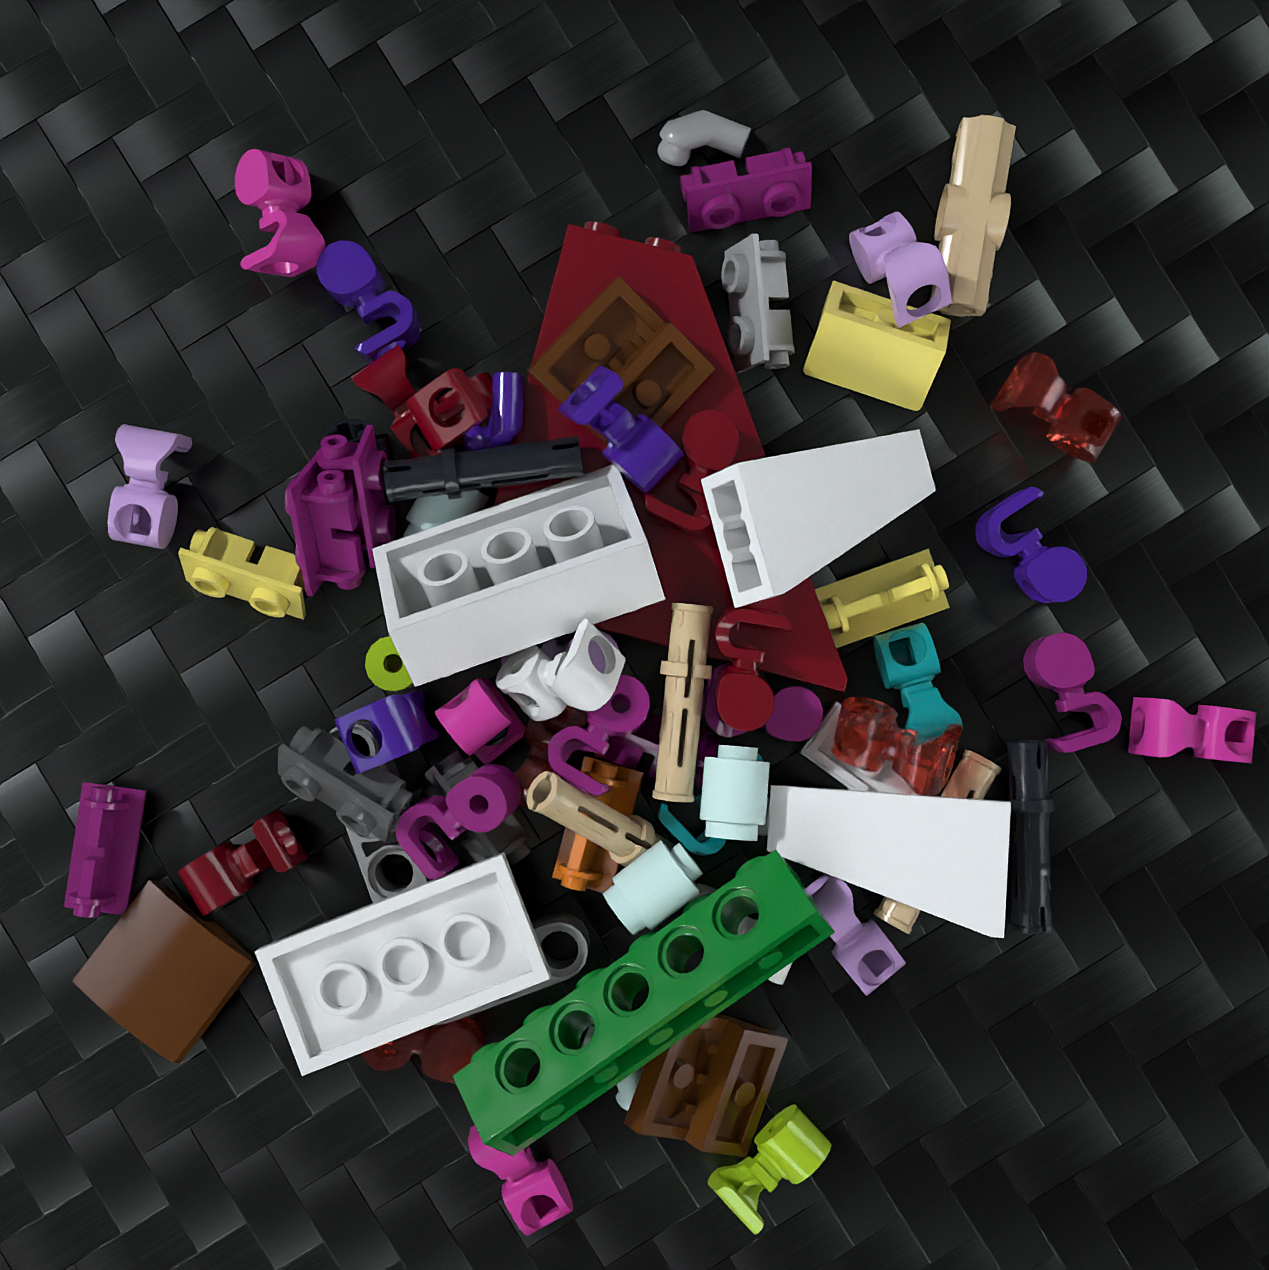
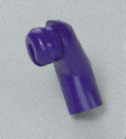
[463,372,525,451]

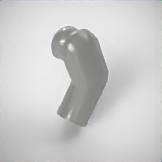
[658,110,751,166]

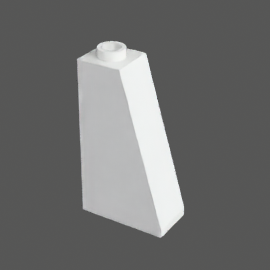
[701,429,936,608]
[758,785,1011,938]

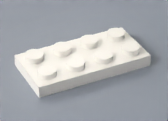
[255,852,551,1076]

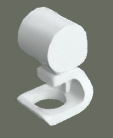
[496,619,626,721]

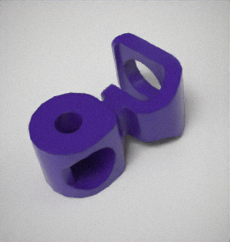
[317,240,421,364]
[557,366,684,494]
[975,487,1087,603]
[334,690,441,775]

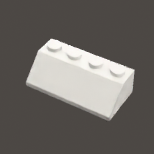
[372,465,665,687]

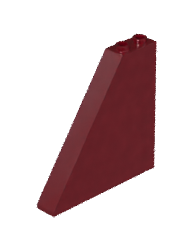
[494,221,848,692]

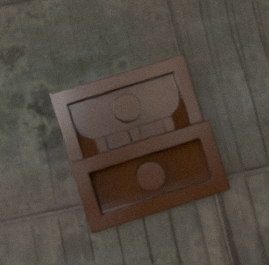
[526,276,716,447]
[72,880,257,1063]
[624,1014,789,1157]

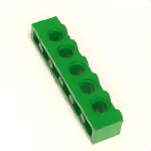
[453,849,835,1157]

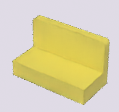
[803,281,951,411]

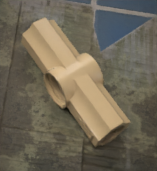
[930,115,1016,317]

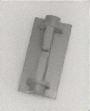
[721,234,795,373]

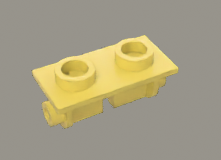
[178,527,306,620]
[815,549,950,648]

